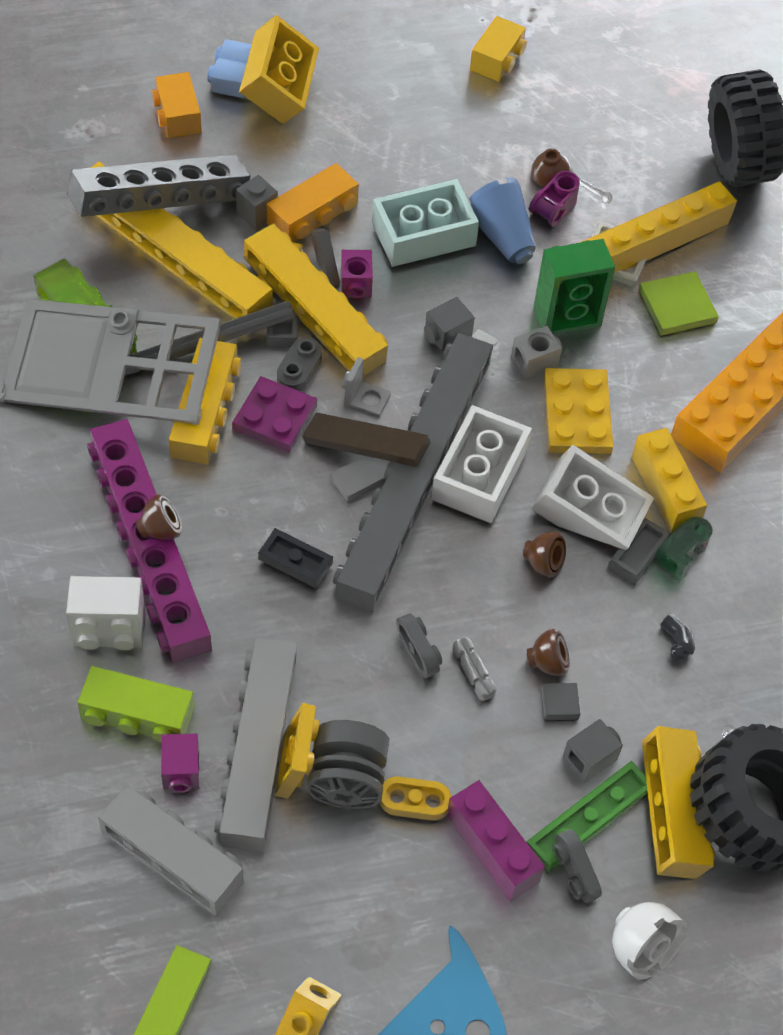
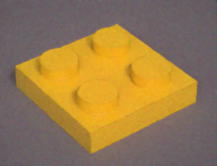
[274,703,319,799]

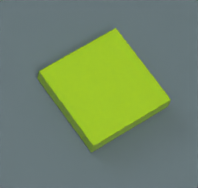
[639,271,719,336]

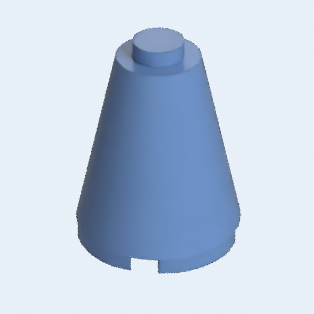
[469,177,536,264]

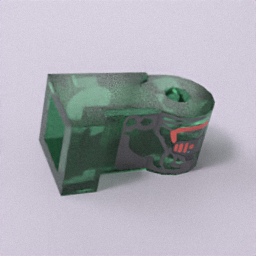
[653,517,713,583]

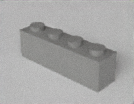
[98,785,244,916]

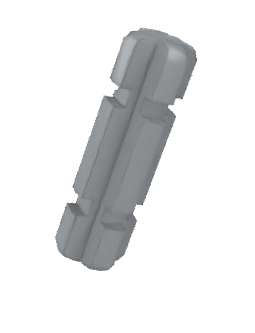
[453,637,496,701]

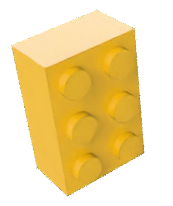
[239,14,319,124]

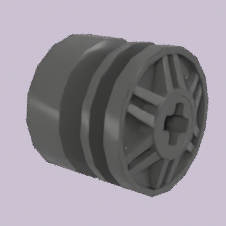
[307,720,390,809]

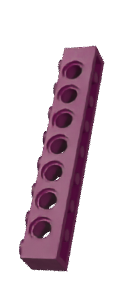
[87,419,212,664]

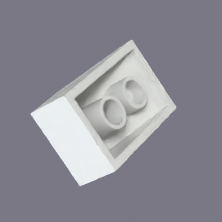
[531,445,654,550]

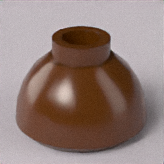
[531,148,571,187]
[136,494,182,540]
[523,531,566,578]
[527,628,570,676]

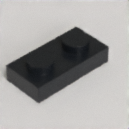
[258,528,333,588]

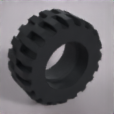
[708,69,783,187]
[690,724,783,872]

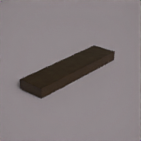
[302,412,431,467]

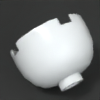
[612,902,687,980]

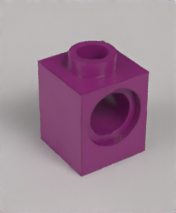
[341,249,373,298]
[161,733,199,793]

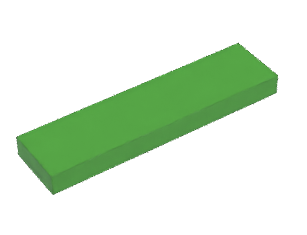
[526,760,648,874]

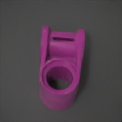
[528,171,580,227]

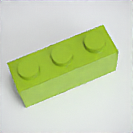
[77,666,195,743]

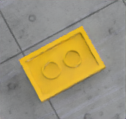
[544,368,613,454]

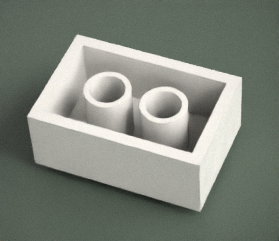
[431,405,532,523]

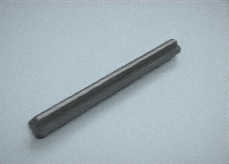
[125,301,294,376]

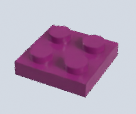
[232,376,317,453]

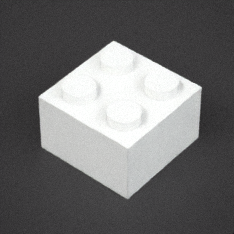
[66,576,146,650]

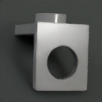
[342,357,391,417]

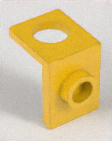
[275,977,342,1035]

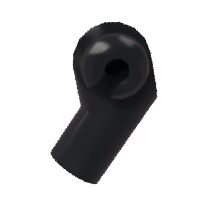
[660,613,695,661]

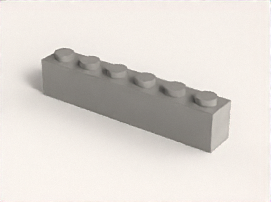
[214,637,297,852]

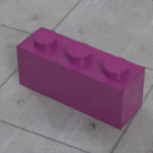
[446,780,545,902]

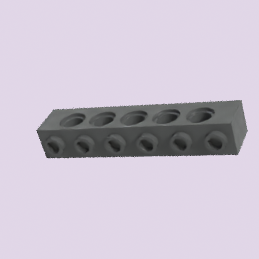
[67,154,251,217]

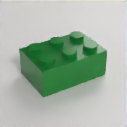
[533,239,615,335]

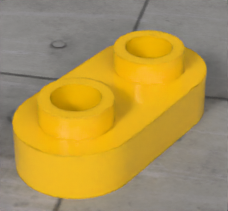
[379,776,451,821]

